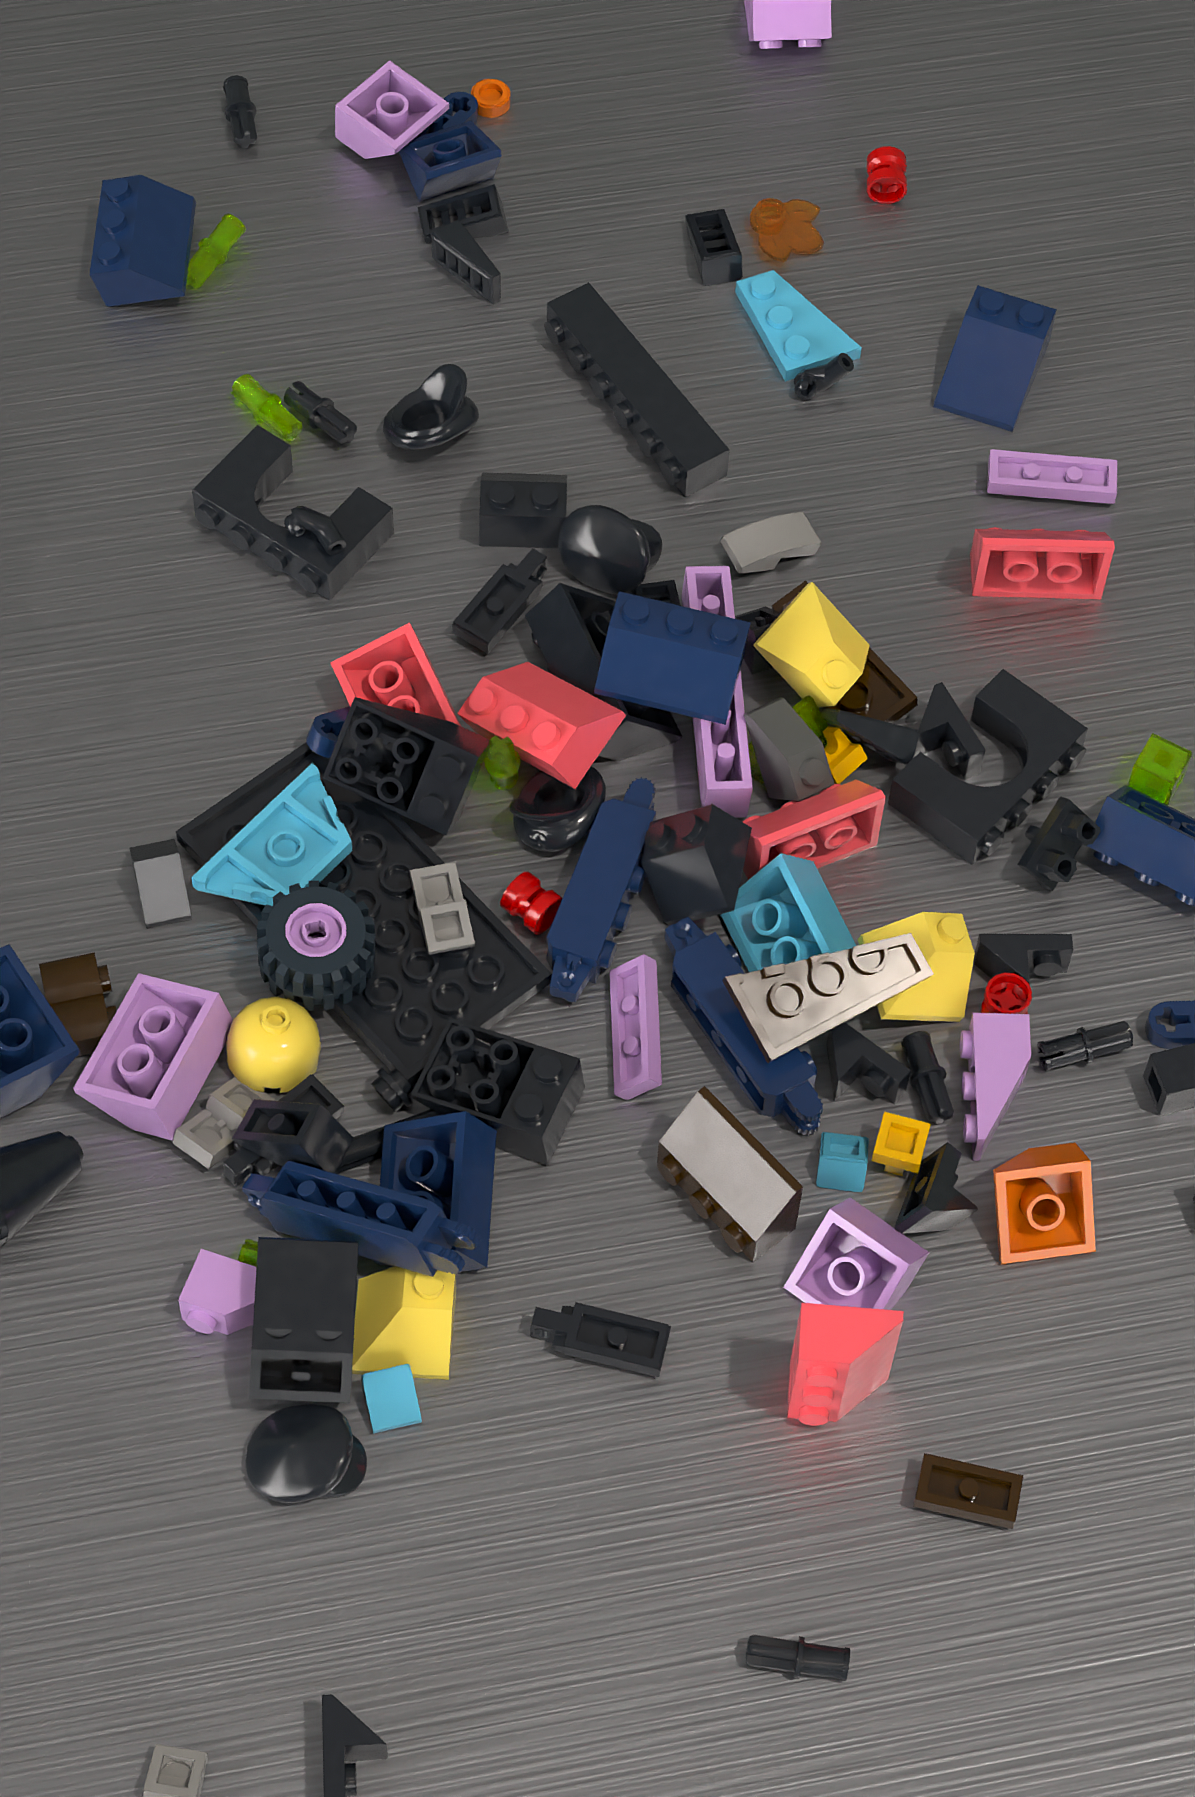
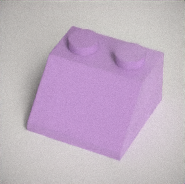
[744,0,832,49]
[335,60,449,159]
[784,1198,929,1310]

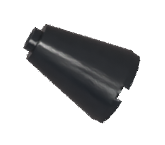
[0,1131,84,1246]

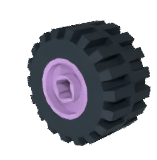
[257,881,375,1011]

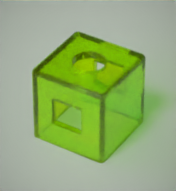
[1128,733,1192,805]

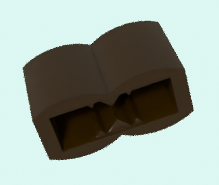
[39,952,117,1057]

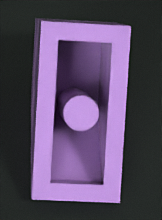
[178,1249,257,1335]

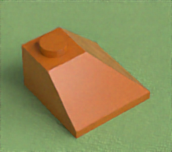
[993,1142,1096,1264]

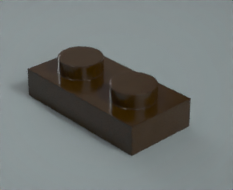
[913,1453,1024,1529]

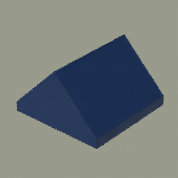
[399,121,502,202]

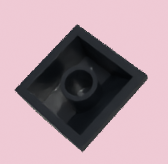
[479,472,567,548]
[641,804,752,925]

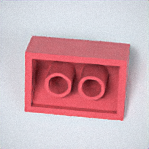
[970,527,1115,600]
[330,623,462,727]
[457,662,626,789]
[742,779,886,880]
[787,1303,904,1426]

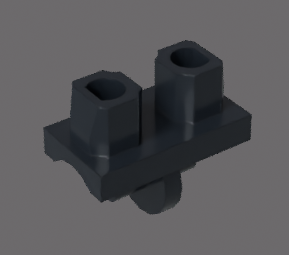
[1017,797,1101,891]

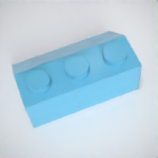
[721,853,856,972]

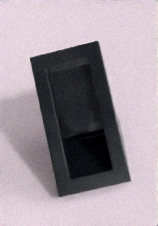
[914,682,986,780]
[974,934,1073,983]
[826,1022,911,1104]
[894,1142,978,1234]
[322,1694,388,1797]

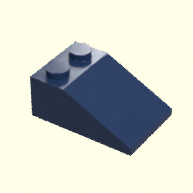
[933,285,1057,432]

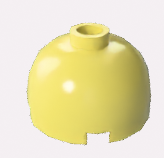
[226,997,321,1093]

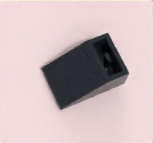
[323,697,492,835]
[411,1017,585,1165]
[249,1237,358,1403]

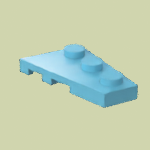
[735,270,862,382]

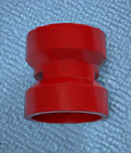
[867,146,907,204]
[500,871,563,935]
[980,973,1032,1014]

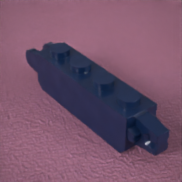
[546,777,657,1003]
[664,917,823,1136]
[242,1161,481,1277]

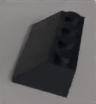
[525,583,683,761]

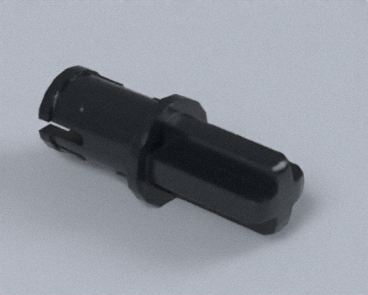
[223,75,257,148]
[284,381,357,444]
[1037,1021,1133,1071]
[901,1031,954,1124]
[745,1635,850,1681]

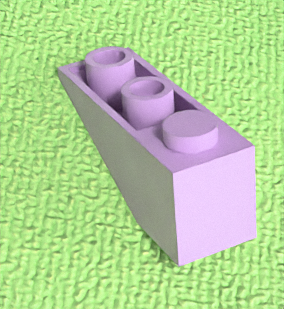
[960,1013,1031,1161]

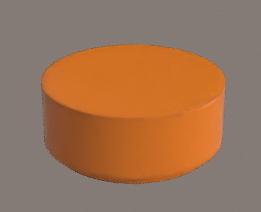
[471,79,510,118]

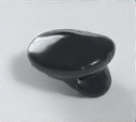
[383,364,479,450]
[558,505,663,595]
[509,766,606,852]
[245,1404,367,1503]

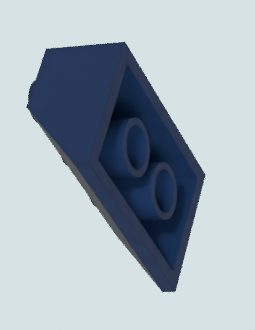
[89,175,196,307]
[594,591,751,725]
[1087,785,1195,907]
[0,944,79,1118]
[373,1111,497,1272]

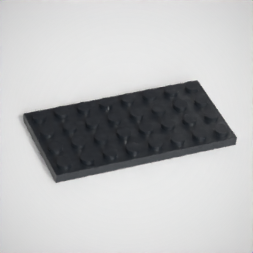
[176,742,552,1086]

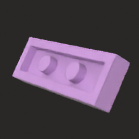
[987,449,1117,504]
[610,954,662,1100]

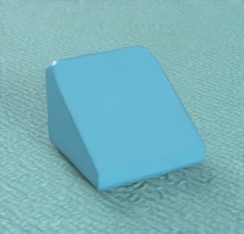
[816,1132,869,1192]
[361,1364,422,1434]

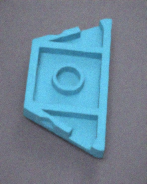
[191,763,352,906]

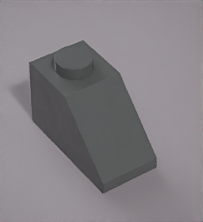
[744,698,834,801]

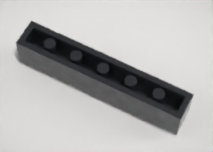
[544,282,730,497]

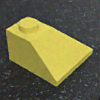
[753,582,870,708]
[857,912,975,1022]
[352,1266,456,1380]

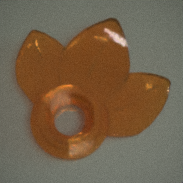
[750,198,824,262]

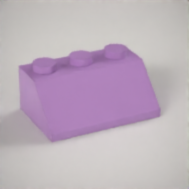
[73,973,233,1141]

